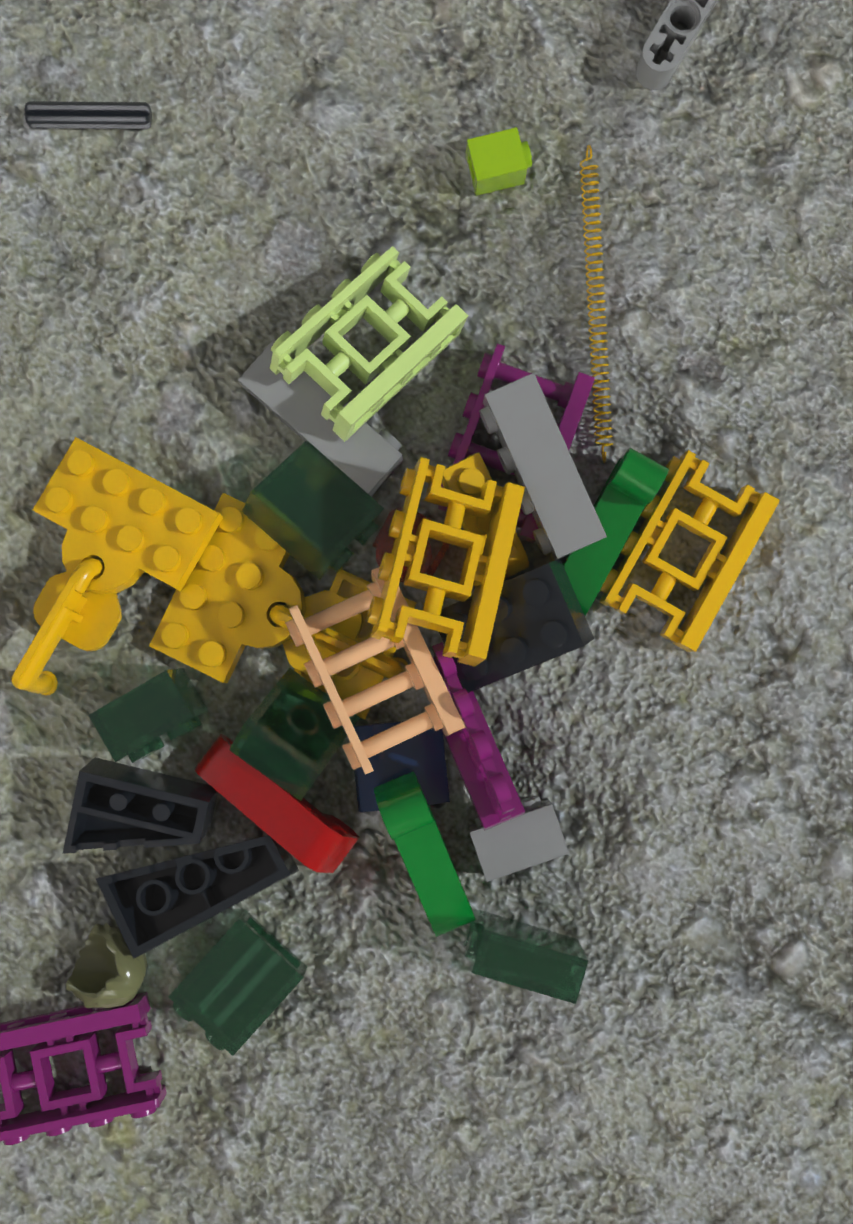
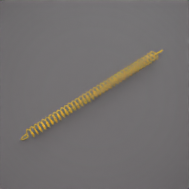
[579,145,613,464]

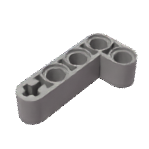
[636,0,718,90]

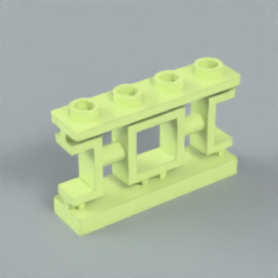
[270,246,469,442]

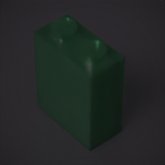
[242,440,384,580]
[168,910,308,1056]
[463,910,589,1004]

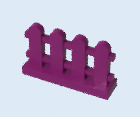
[432,642,525,831]

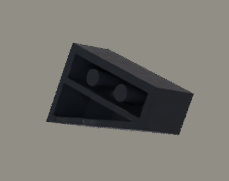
[62,757,218,854]

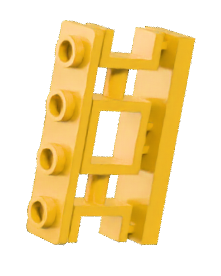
[599,450,780,652]
[367,457,525,667]

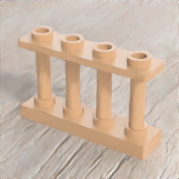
[285,567,466,775]

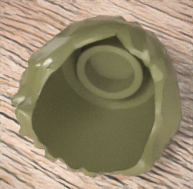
[66,922,147,1008]

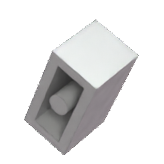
[468,796,569,882]

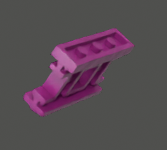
[0,992,167,1145]

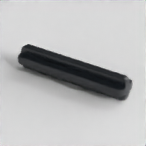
[24,101,152,129]

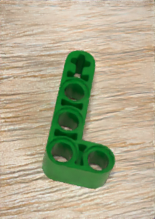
[562,448,669,616]
[373,771,476,937]

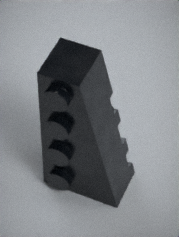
[96,835,299,959]

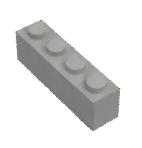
[238,341,403,498]
[479,373,607,561]

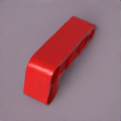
[195,734,360,873]

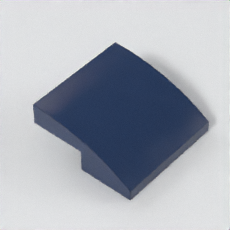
[353,720,450,812]

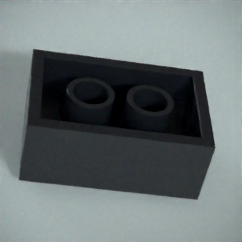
[439,559,594,693]

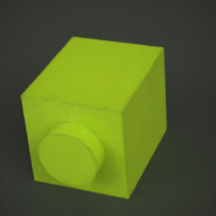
[466,127,532,196]

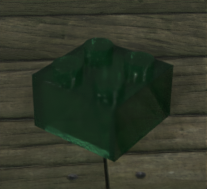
[88,668,209,763]
[229,668,360,801]

